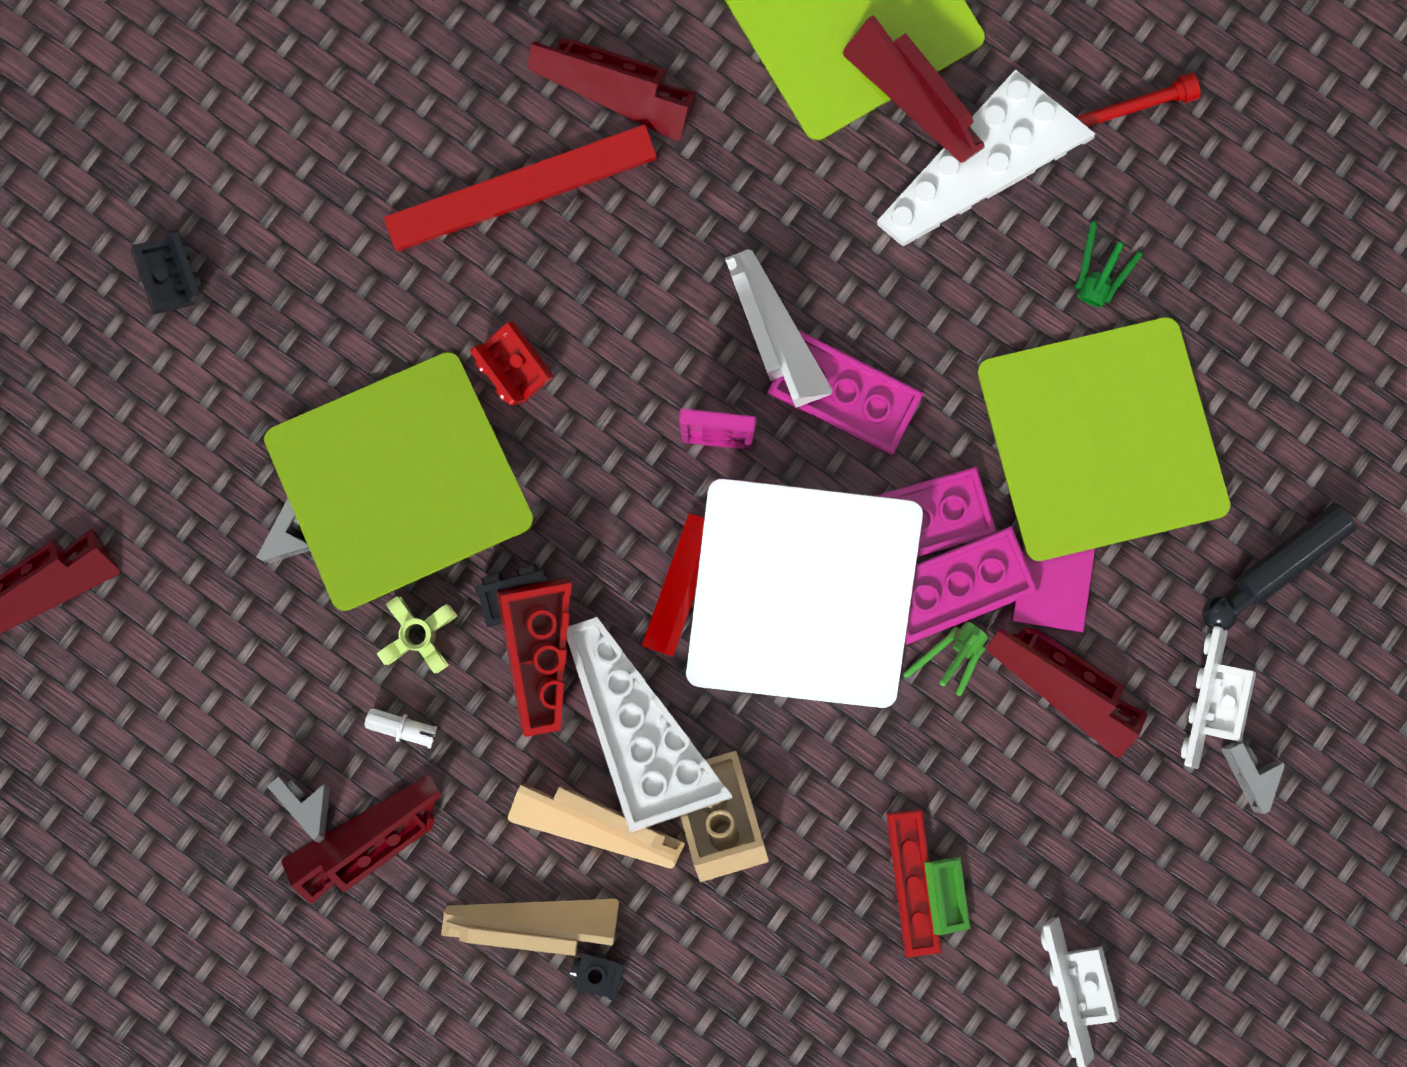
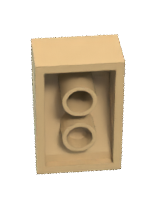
[681,751,769,882]

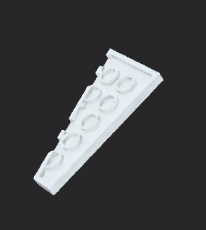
[877,69,1095,247]
[567,617,733,833]

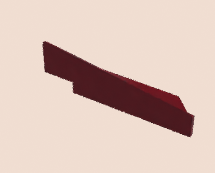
[843,15,985,163]
[528,38,697,141]
[0,528,120,634]
[986,628,1148,758]
[282,775,441,905]

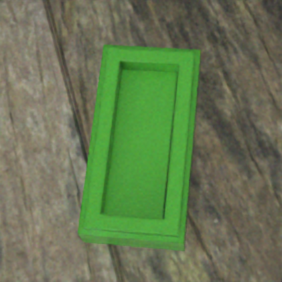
[924,857,970,935]

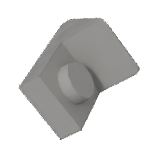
[256,499,310,563]
[1221,742,1285,814]
[267,777,330,843]

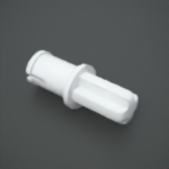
[365,708,438,749]

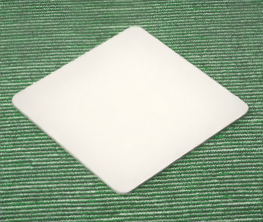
[686,479,923,708]

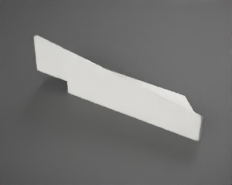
[725,250,832,408]

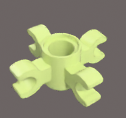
[377,596,458,674]

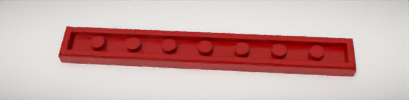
[384,125,657,252]

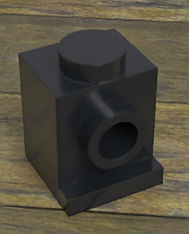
[569,949,626,1001]

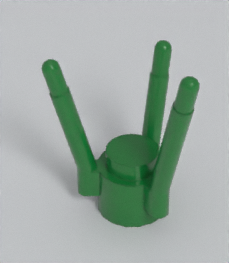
[1075,221,1143,308]

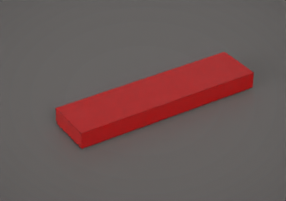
[642,514,705,657]
[886,809,942,957]

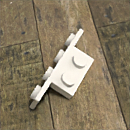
[1181,626,1256,769]
[1041,917,1120,1067]

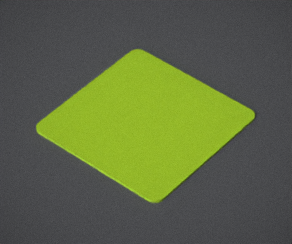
[725,0,985,140]
[978,318,1230,561]
[264,353,533,611]

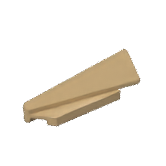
[508,783,685,868]
[441,899,619,956]

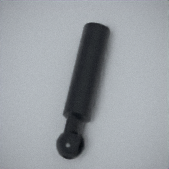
[1202,503,1357,631]

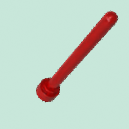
[1075,72,1201,127]

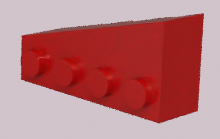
[496,578,572,737]

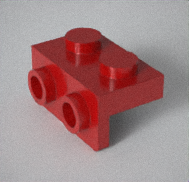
[470,321,554,406]

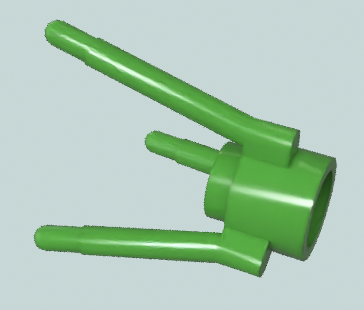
[903,621,989,696]

